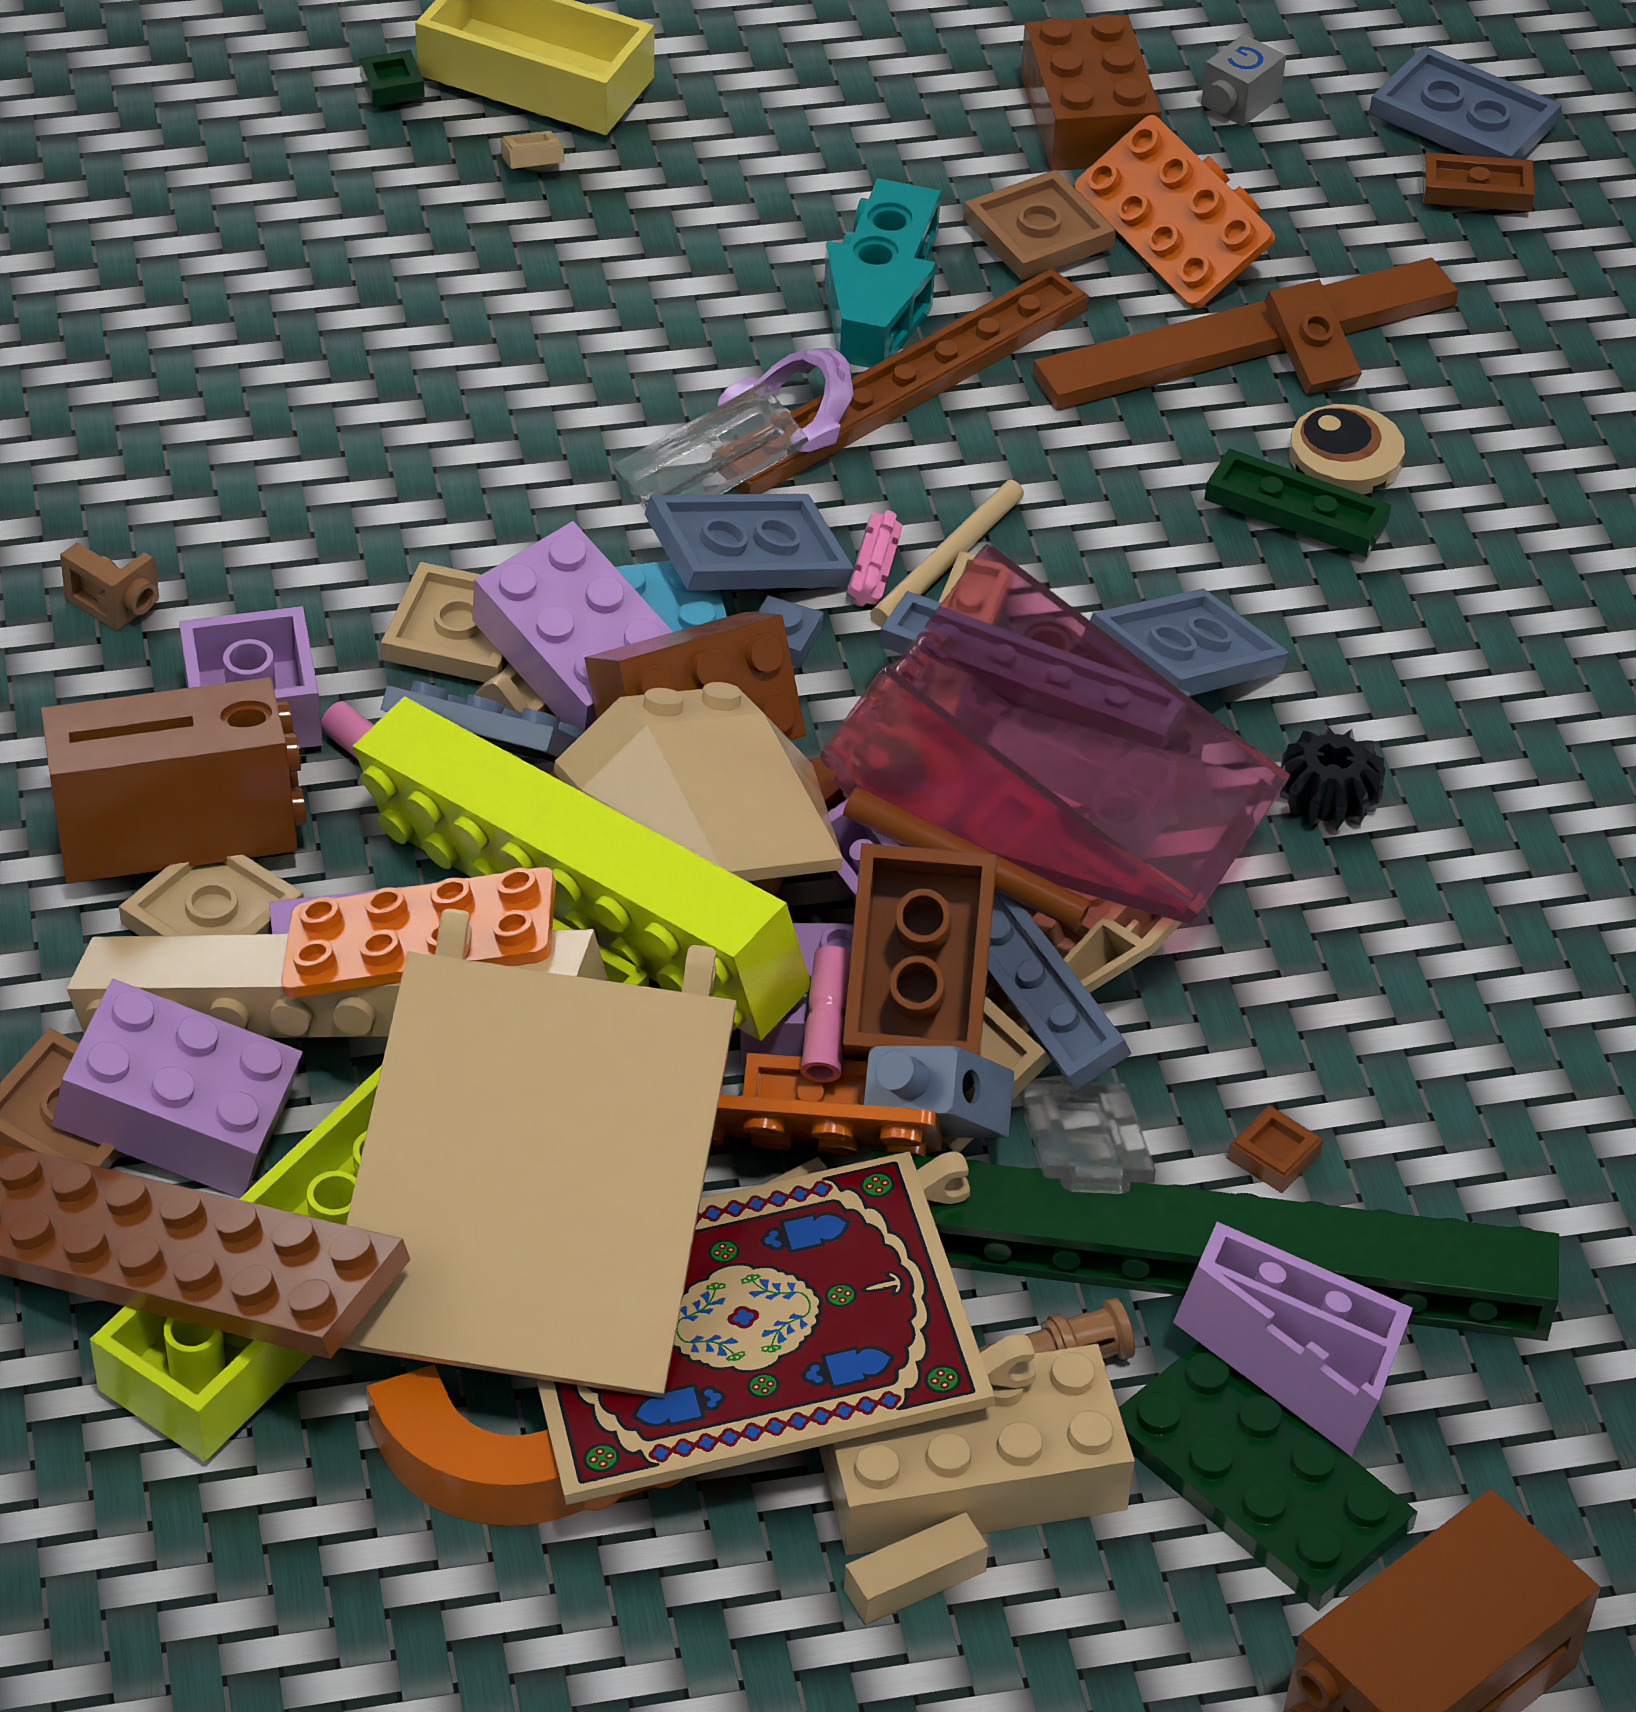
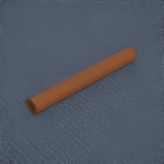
[843,786,1091,931]

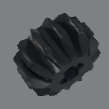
[1278,725,1386,831]

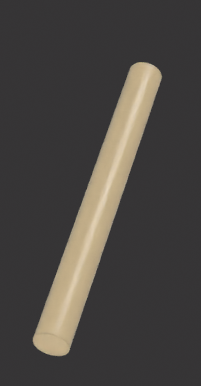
[870,480,1024,627]

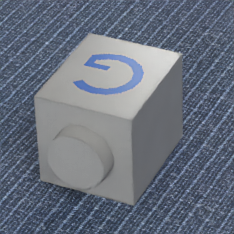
[1201,34,1286,126]

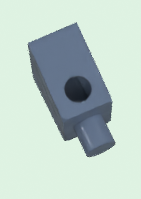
[864,1046,1014,1138]

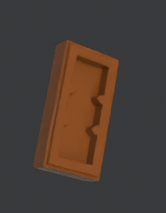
[1264,279,1362,395]

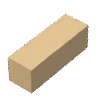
[844,1512,988,1625]

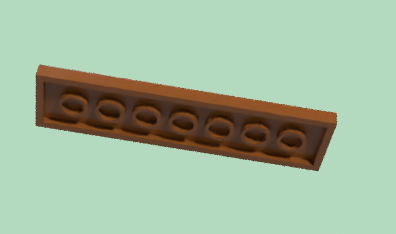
[0,1143,411,1359]

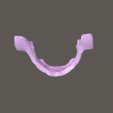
[717,347,854,452]

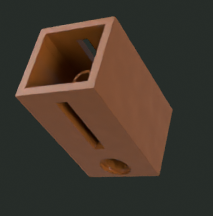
[41,677,307,884]
[1283,1488,1601,1712]

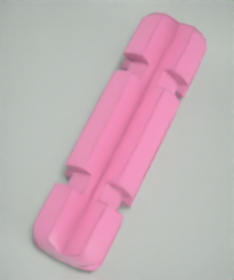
[847,510,903,607]

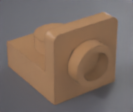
[60,542,159,631]

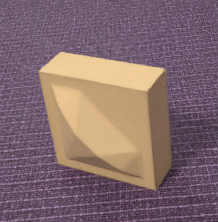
[500,131,564,171]

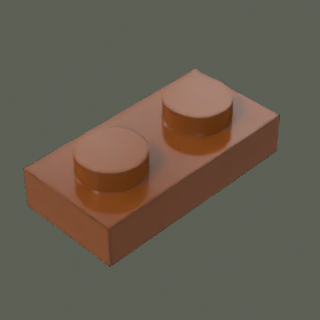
[1422,152,1535,211]

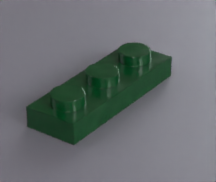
[1204,448,1391,557]

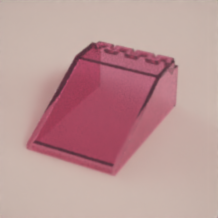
[820,544,1291,925]

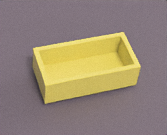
[415,0,654,135]

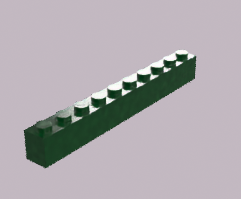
[870,1149,1559,1341]

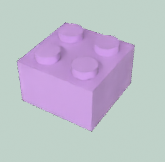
[179,606,323,748]

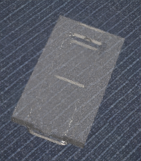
[614,382,809,510]
[1019,1079,1156,1194]

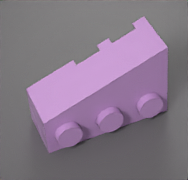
[1173,1222,1413,1456]

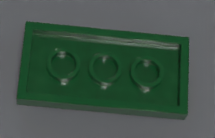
[1118,1342,1418,1611]

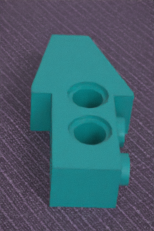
[824,178,941,368]

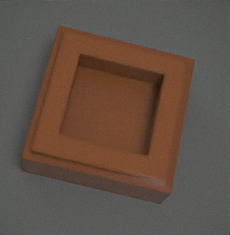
[1227,1105,1323,1193]

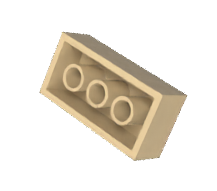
[818,1344,1135,1556]

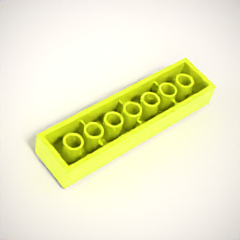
[352,696,811,1041]

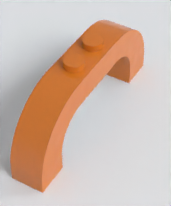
[366,1364,684,1526]

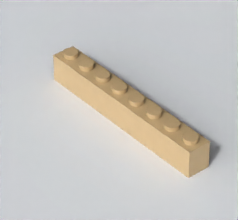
[66,929,608,1038]

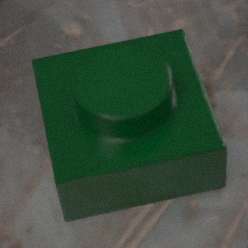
[359,50,425,107]

